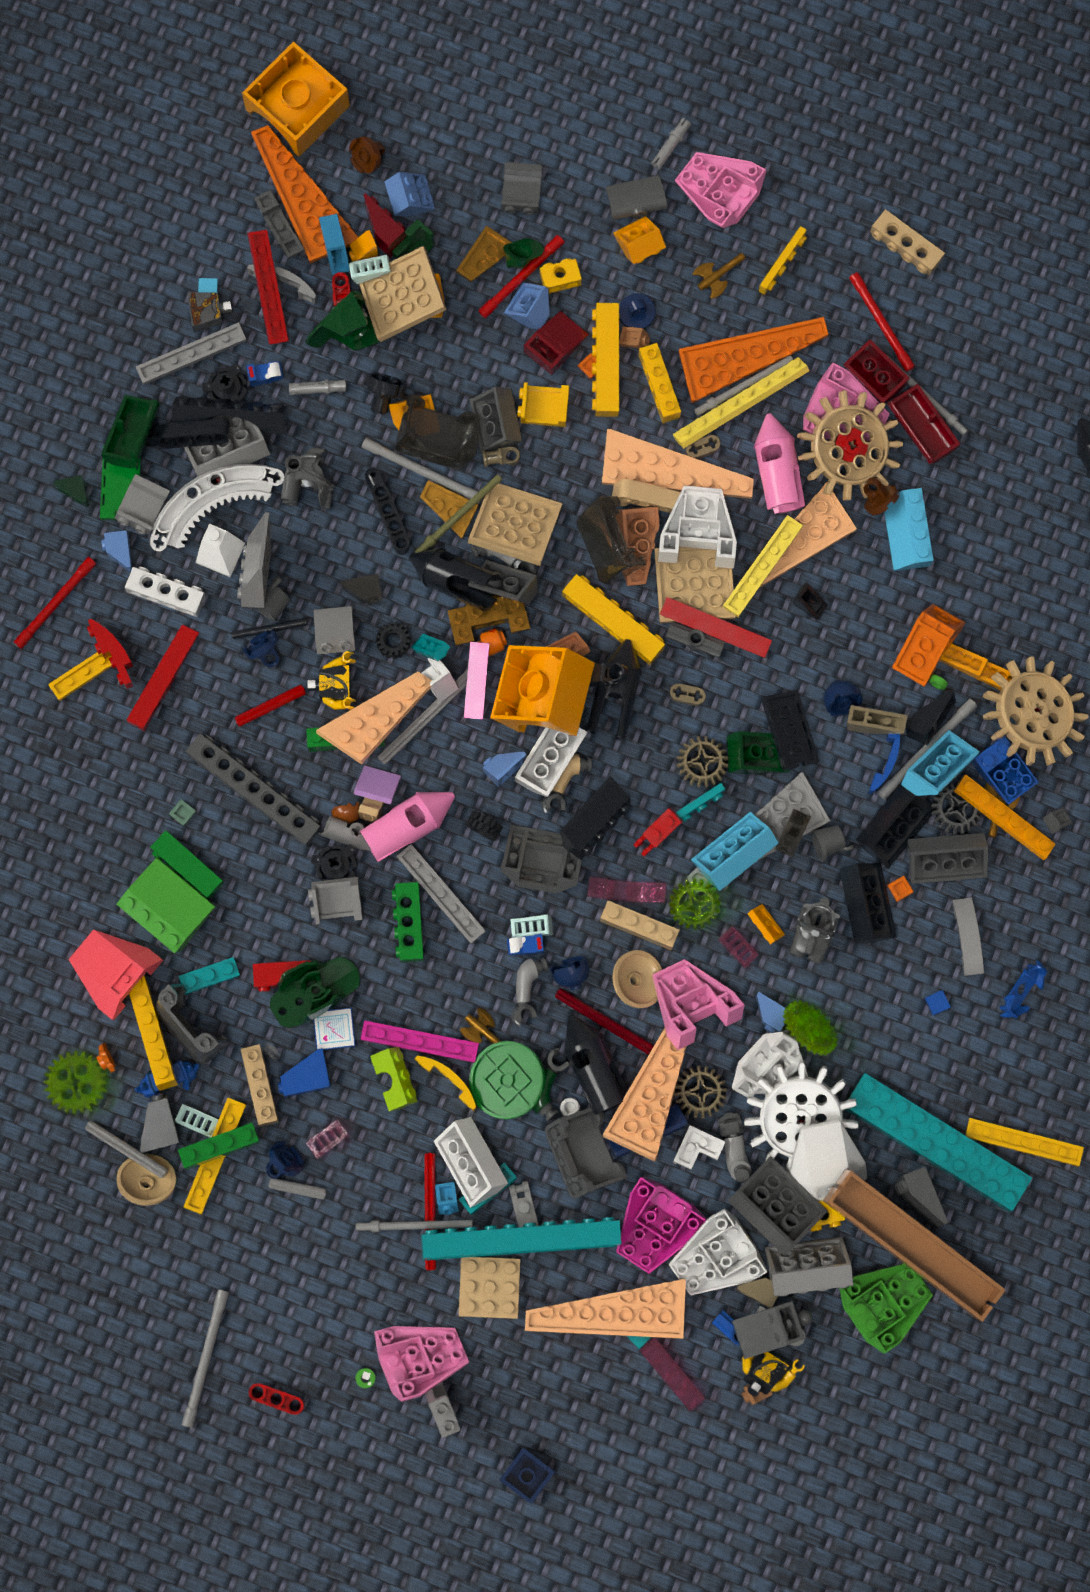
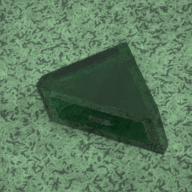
[53,475,89,508]

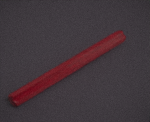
[555,988,654,1055]

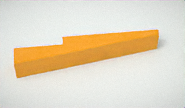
[940,644,1021,691]

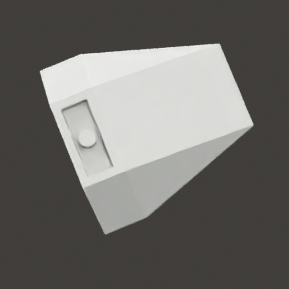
[789,1119,867,1201]
[669,1209,767,1296]

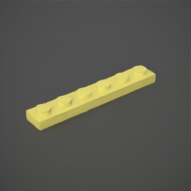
[723,515,803,617]

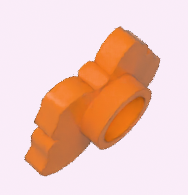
[96,1043,116,1073]

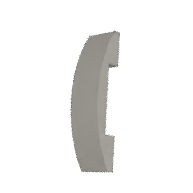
[247,264,317,305]
[952,897,984,976]

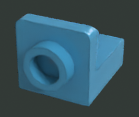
[435,1182,459,1215]

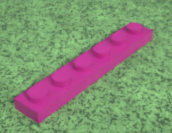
[361,1020,479,1063]

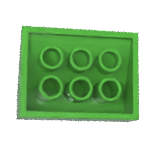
[116,857,216,953]

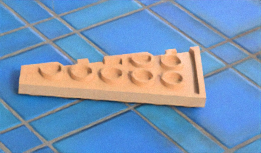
[761,482,857,587]
[316,672,432,764]

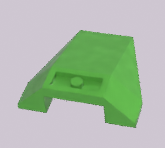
[839,1264,933,1354]

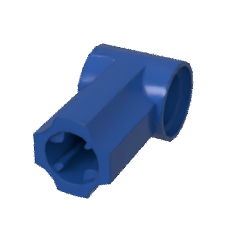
[712,1311,740,1346]

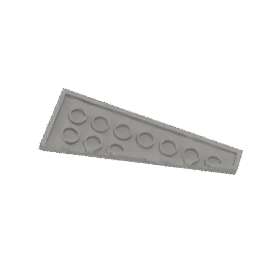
[687,772,830,894]

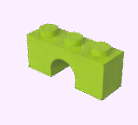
[370,1047,418,1111]

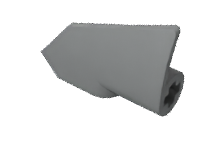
[318,816,371,850]

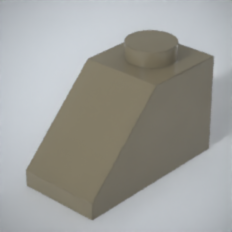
[736,1278,778,1308]

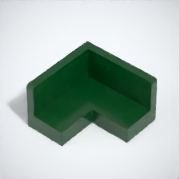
[392,219,435,260]

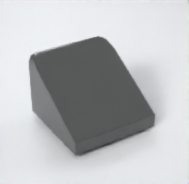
[1043,807,1072,834]

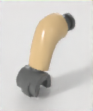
[541,754,592,813]

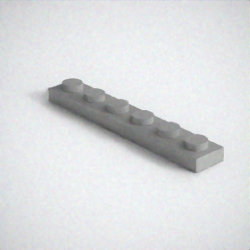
[136,323,247,385]
[396,844,486,944]

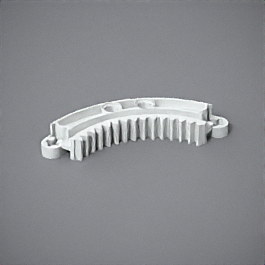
[149,464,284,551]

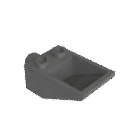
[732,1301,812,1359]

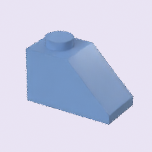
[101,530,132,572]
[756,992,792,1033]

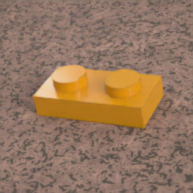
[747,904,785,945]

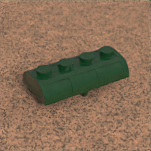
[101,395,161,469]

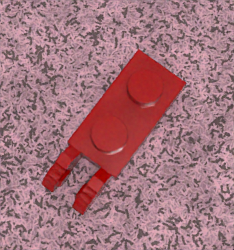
[633,807,683,857]

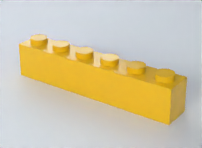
[592,303,619,417]
[562,574,665,665]
[129,974,178,1091]

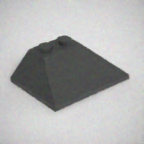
[501,825,582,894]

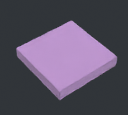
[354,766,401,804]

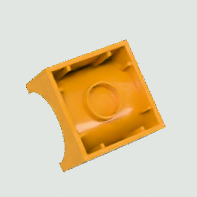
[242,41,350,157]
[490,645,595,736]

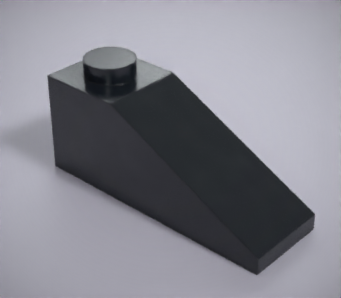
[905,691,956,745]

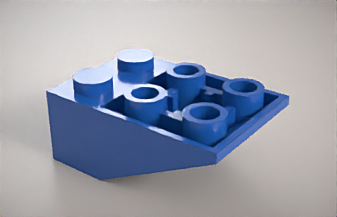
[971,736,1038,805]

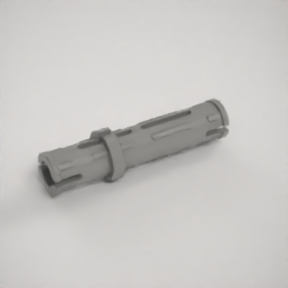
[651,118,691,170]
[289,379,346,395]

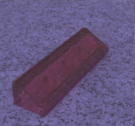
[639,1337,705,1411]

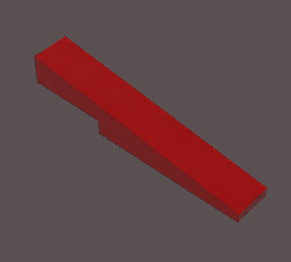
[126,624,199,731]

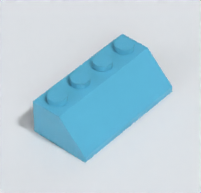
[884,488,934,571]
[901,730,980,796]
[691,812,778,891]

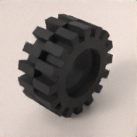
[376,622,411,659]
[465,811,503,841]

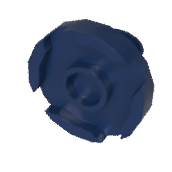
[619,293,656,329]
[243,630,279,667]
[266,1141,304,1179]

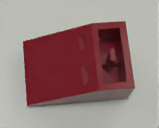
[364,193,405,258]
[524,311,589,376]

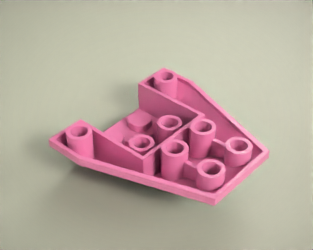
[675,152,766,228]
[803,363,890,442]
[374,1326,469,1402]

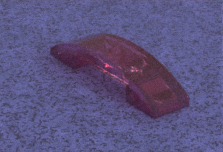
[588,877,666,903]

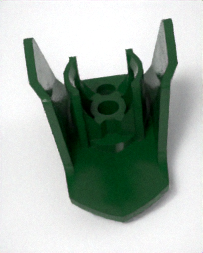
[305,291,380,351]

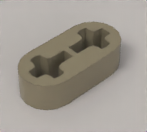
[686,435,720,459]
[670,684,706,706]

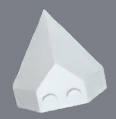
[732,1032,808,1097]

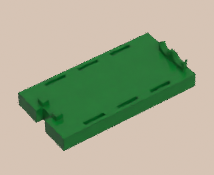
[100,445,142,520]

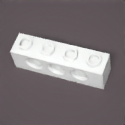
[125,567,206,618]

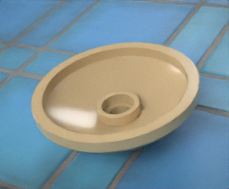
[613,950,662,1008]
[117,1154,176,1206]

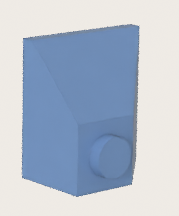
[504,282,550,330]
[483,752,526,787]

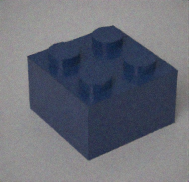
[500,1448,555,1504]

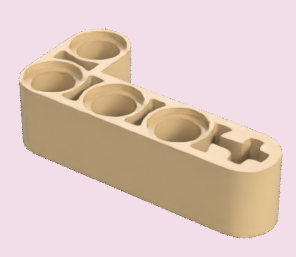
[611,479,681,513]

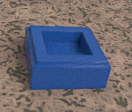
[924,990,951,1016]

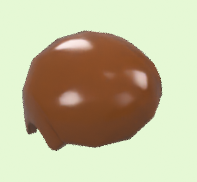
[331,802,361,824]

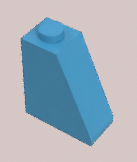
[319,214,350,275]

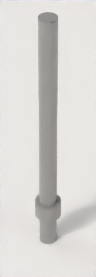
[694,355,793,416]
[887,355,968,436]
[356,1220,473,1232]

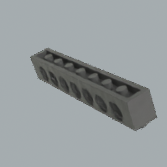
[186,734,321,847]

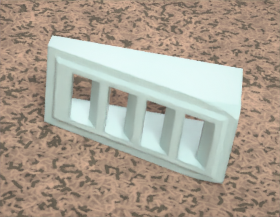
[349,255,391,284]
[511,915,553,938]
[175,1104,218,1138]

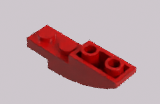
[87,619,133,689]

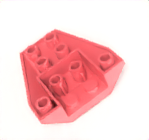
[69,929,163,1021]

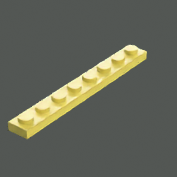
[673,357,809,449]

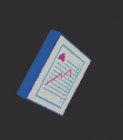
[314,1008,356,1050]

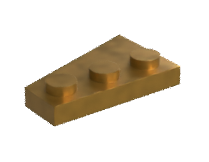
[456,225,512,282]
[420,480,479,539]

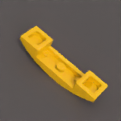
[415,1056,476,1111]

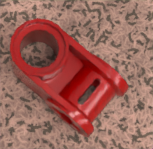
[332,272,351,307]

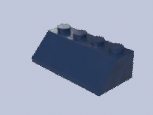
[606,1103,688,1160]

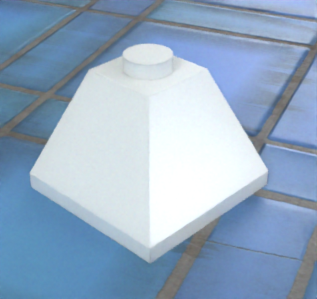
[196,524,246,578]

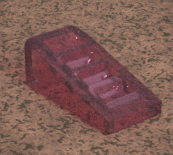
[718,926,759,968]
[306,1120,349,1159]

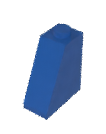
[278,1048,331,1098]

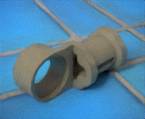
[482,447,520,467]

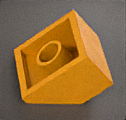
[613,216,666,264]

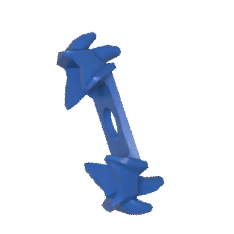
[1000,960,1047,1019]
[134,1060,199,1097]

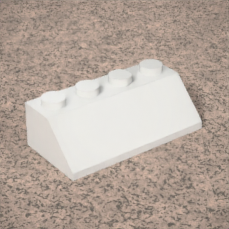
[515,727,587,797]
[434,1117,508,1208]

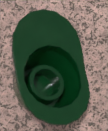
[503,239,544,269]

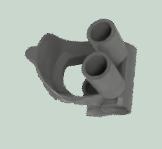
[281,448,335,509]
[789,897,840,964]

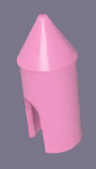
[753,414,805,514]
[360,792,455,862]

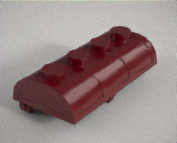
[887,384,960,465]

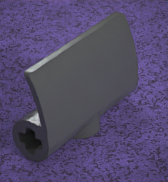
[605,175,667,220]

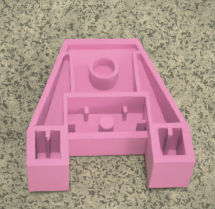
[652,959,744,1050]

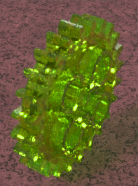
[782,1000,838,1056]
[43,1051,108,1115]

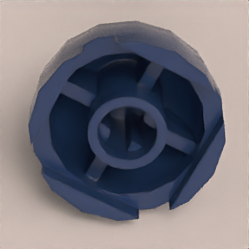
[823,680,863,716]
[550,956,590,990]

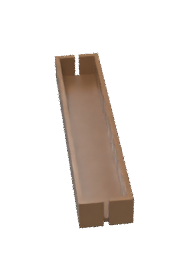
[823,1169,1005,1322]

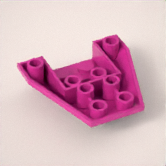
[616,1176,707,1274]

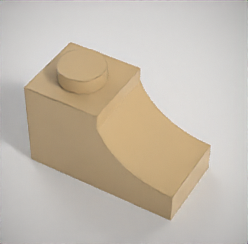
[358,797,385,822]

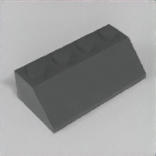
[908,833,988,884]

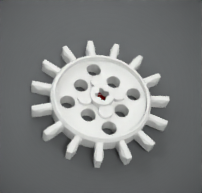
[744,1061,858,1173]

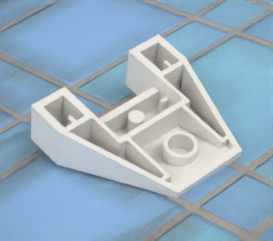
[658,486,737,569]

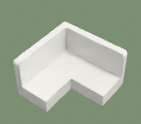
[421,658,459,702]
[673,1126,725,1170]

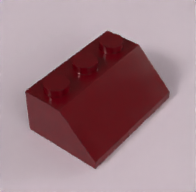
[843,339,910,403]

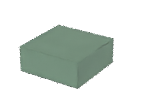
[169,799,196,827]

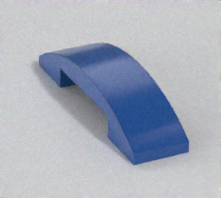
[868,734,900,795]

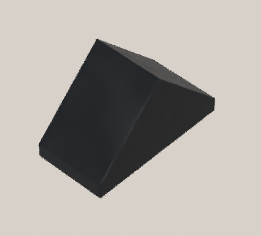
[793,582,827,620]

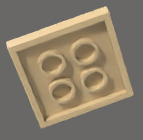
[459,1257,520,1319]

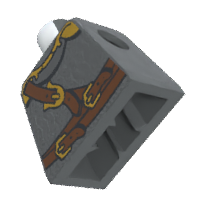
[187,292,232,332]

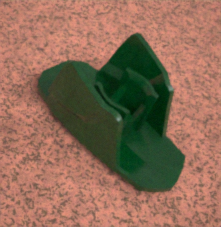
[270,956,360,1029]

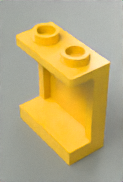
[517,382,569,427]

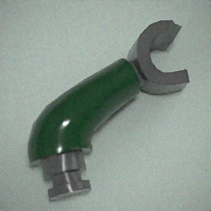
[533,1048,570,1121]

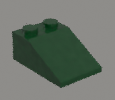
[727,731,789,774]

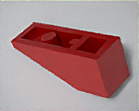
[253,960,311,992]

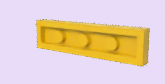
[759,226,807,295]
[48,652,112,701]

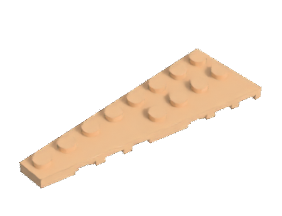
[602,429,754,499]
[603,1028,687,1161]
[525,1279,686,1339]

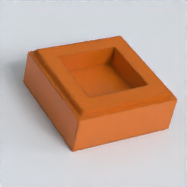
[578,353,596,379]
[887,876,914,902]

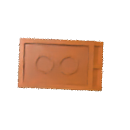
[892,604,966,687]

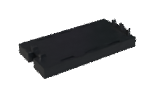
[761,690,819,771]

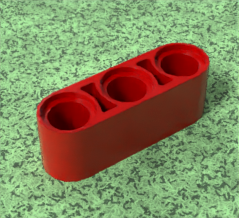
[248,1383,305,1415]

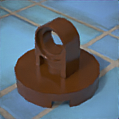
[349,136,386,174]
[863,478,900,516]

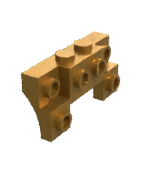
[448,595,530,646]

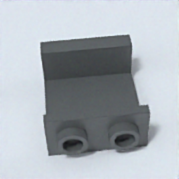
[501,162,542,215]

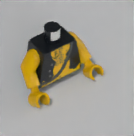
[308,651,356,710]
[742,1352,805,1396]

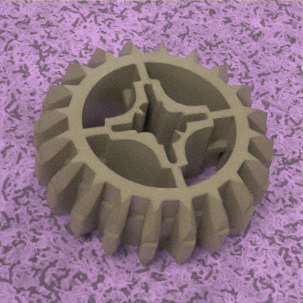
[677,736,728,788]
[674,1066,727,1119]

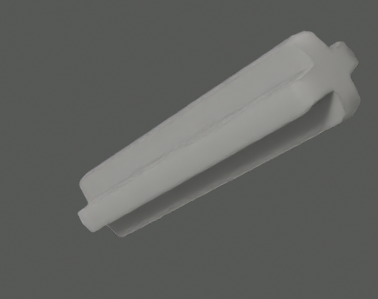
[269,1178,327,1200]

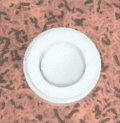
[560,1098,580,1116]

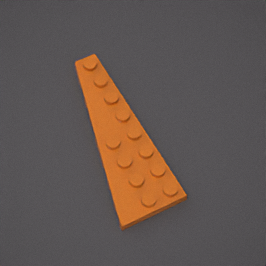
[251,125,358,263]
[678,317,828,403]

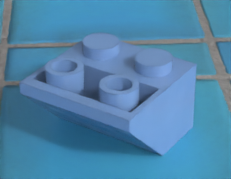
[385,172,435,217]

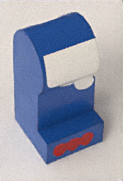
[246,361,284,387]
[507,934,544,956]

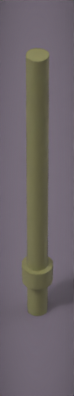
[414,474,502,553]

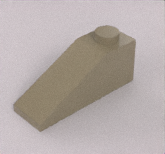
[847,705,908,734]

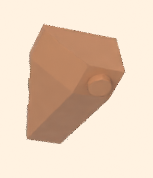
[615,507,659,586]

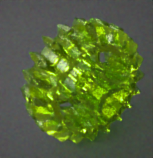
[668,878,721,930]

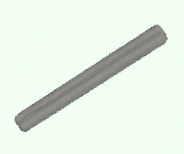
[85,1121,168,1178]

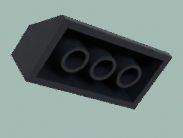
[560,776,630,860]
[856,783,935,869]
[839,863,897,944]

